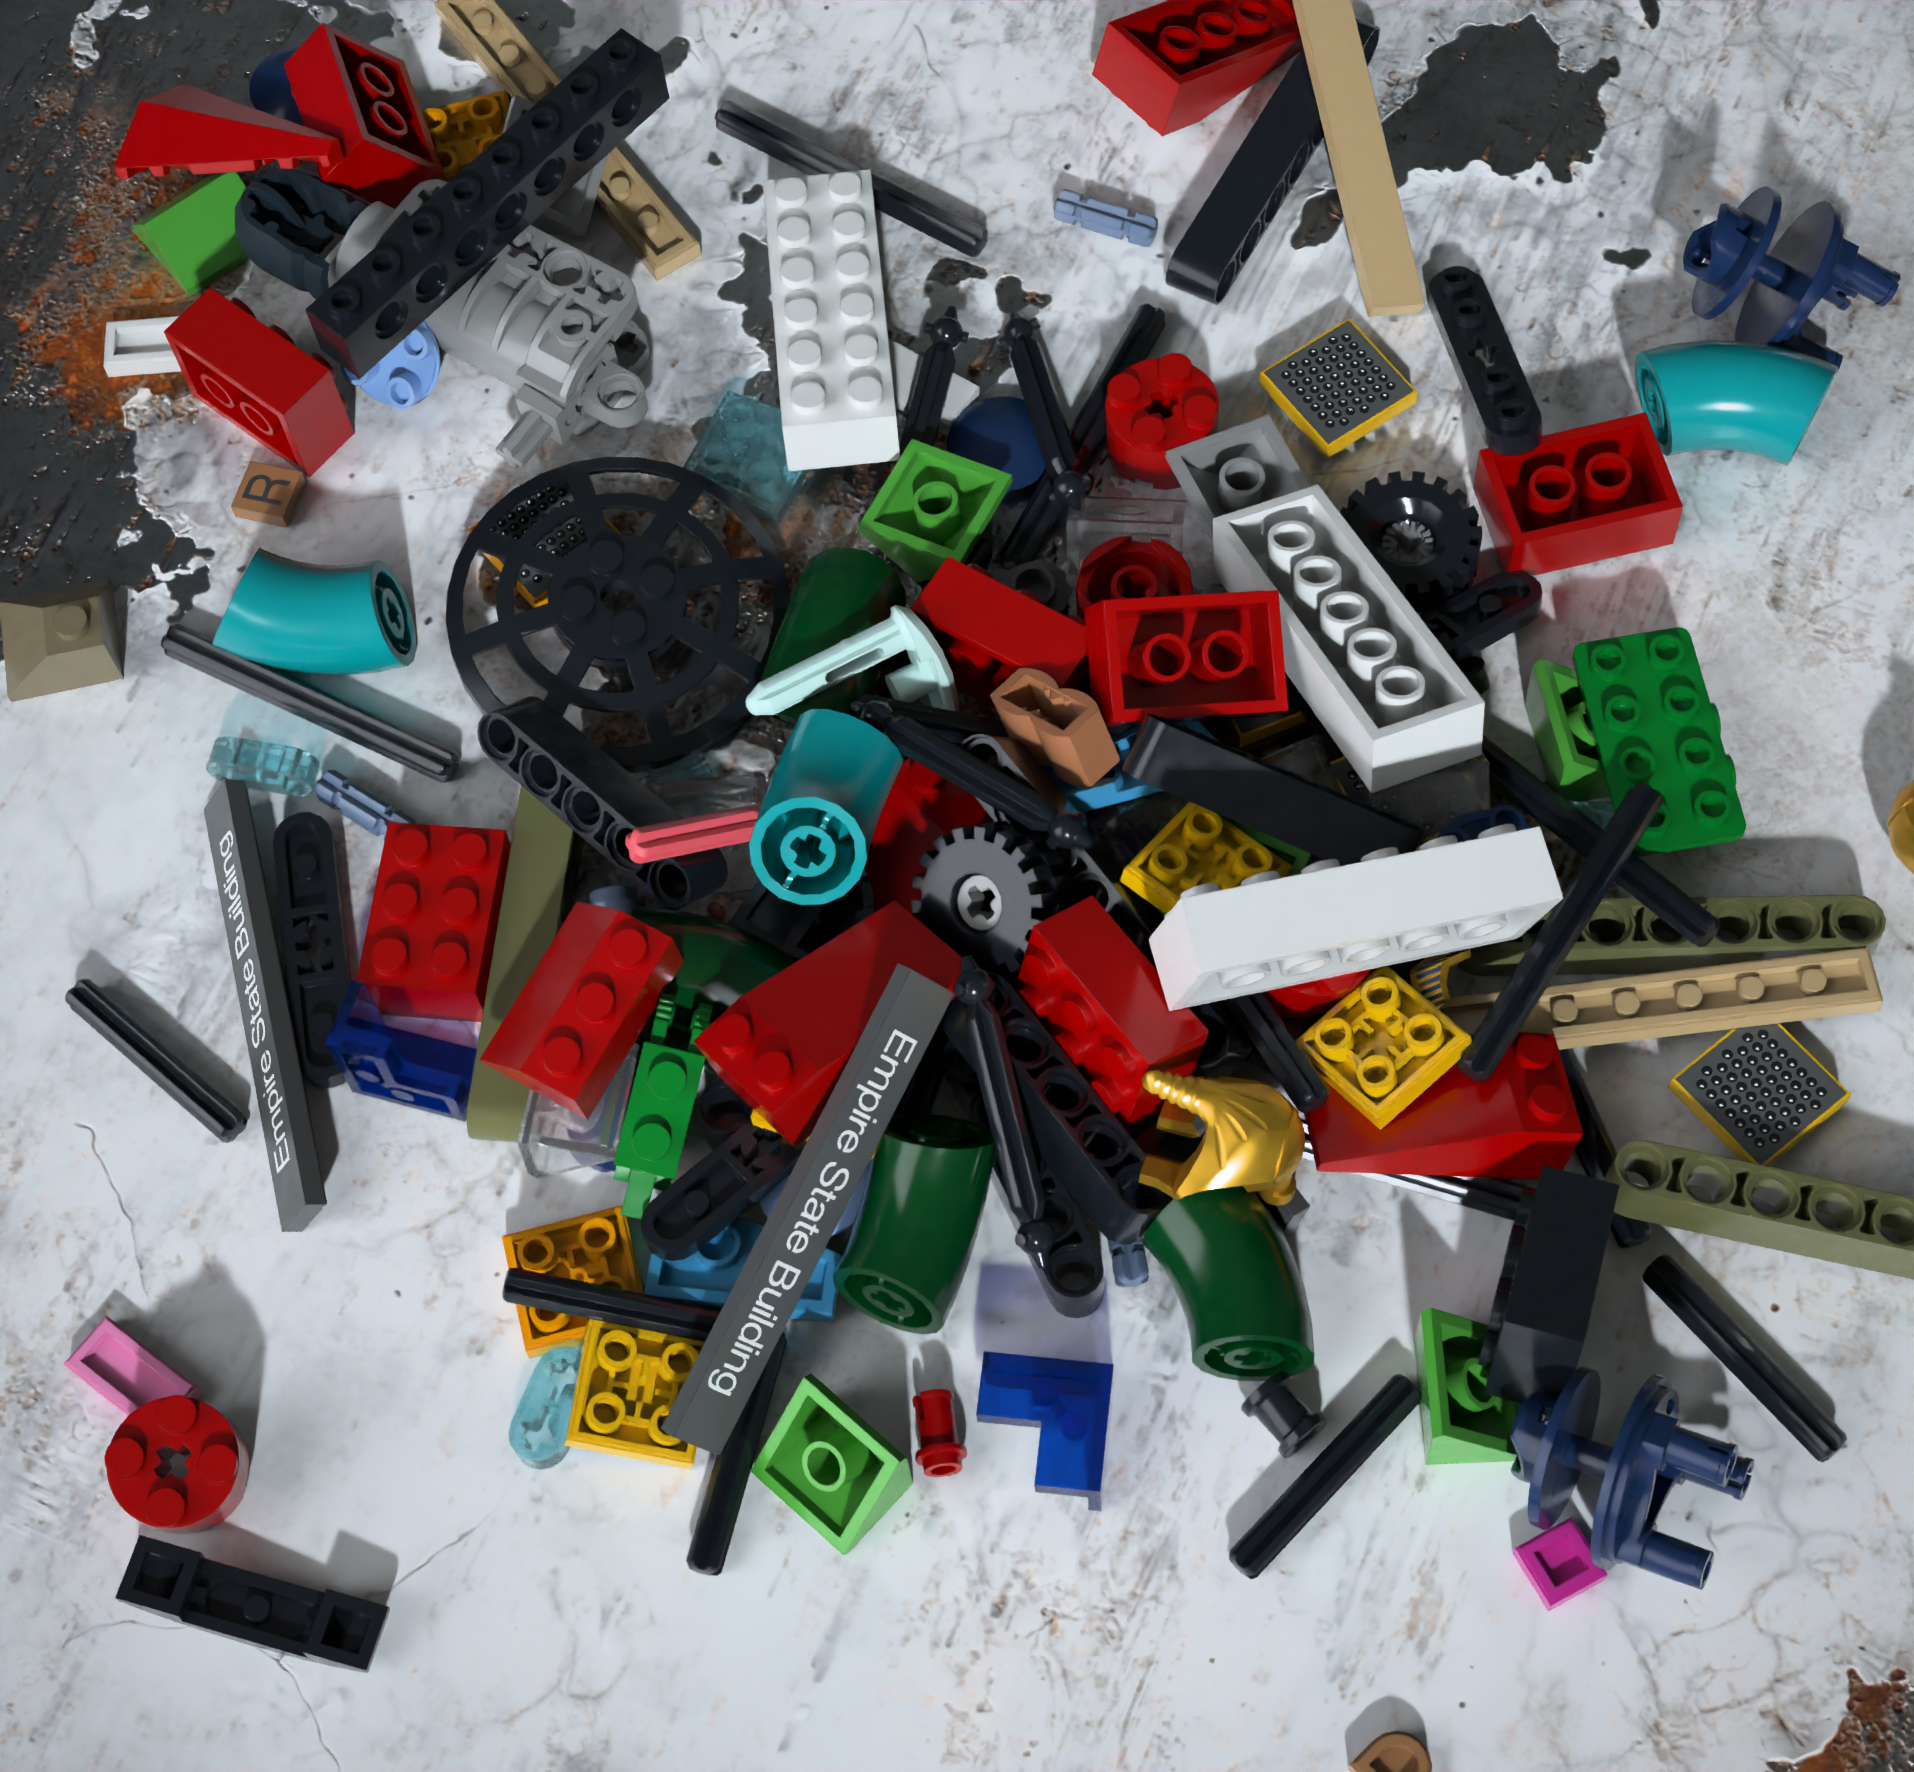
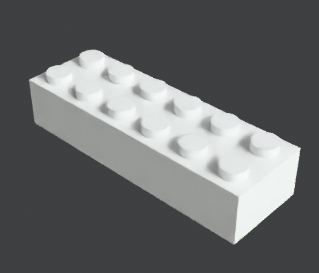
[763,169,900,472]
[1213,484,1485,793]
[1148,824,1563,1011]

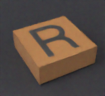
[231,461,306,528]

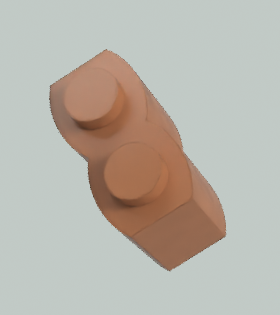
[990,668,1120,787]

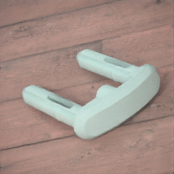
[745,605,960,761]

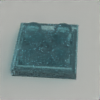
[679,390,810,524]

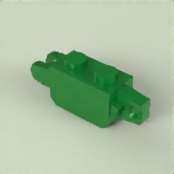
[613,993,713,1219]

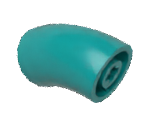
[1635,340,1839,466]
[212,548,416,675]
[749,709,903,905]

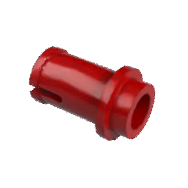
[912,1389,967,1477]

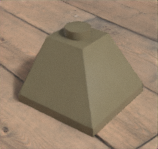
[0,578,124,702]

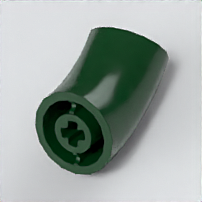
[760,546,906,726]
[631,906,797,1034]
[833,1113,995,1334]
[1142,1186,1315,1381]

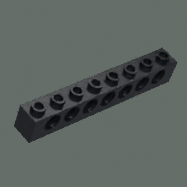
[305,28,670,379]

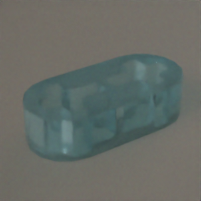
[206,736,320,796]
[508,1346,582,1470]

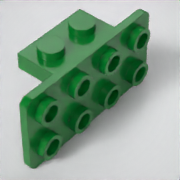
[1572,627,1746,857]

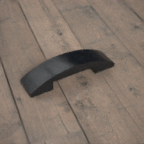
[115,1535,390,1673]

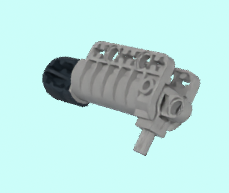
[235,169,650,469]

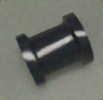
[1241,1371,1327,1459]

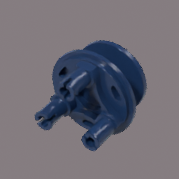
[1683,186,1901,375]
[1510,1366,1754,1590]

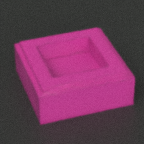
[1513,1517,1608,1611]

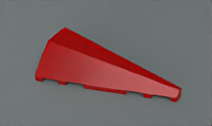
[114,84,345,179]

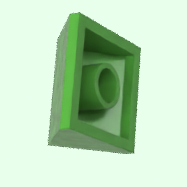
[131,172,250,297]
[858,439,1013,582]
[1525,658,1610,804]
[1414,1308,1521,1465]
[750,1373,913,1555]

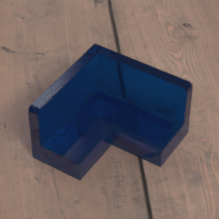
[325,980,477,1122]
[976,1351,1114,1512]

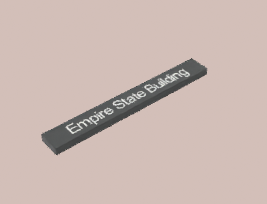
[204,779,327,1232]
[661,963,954,1456]

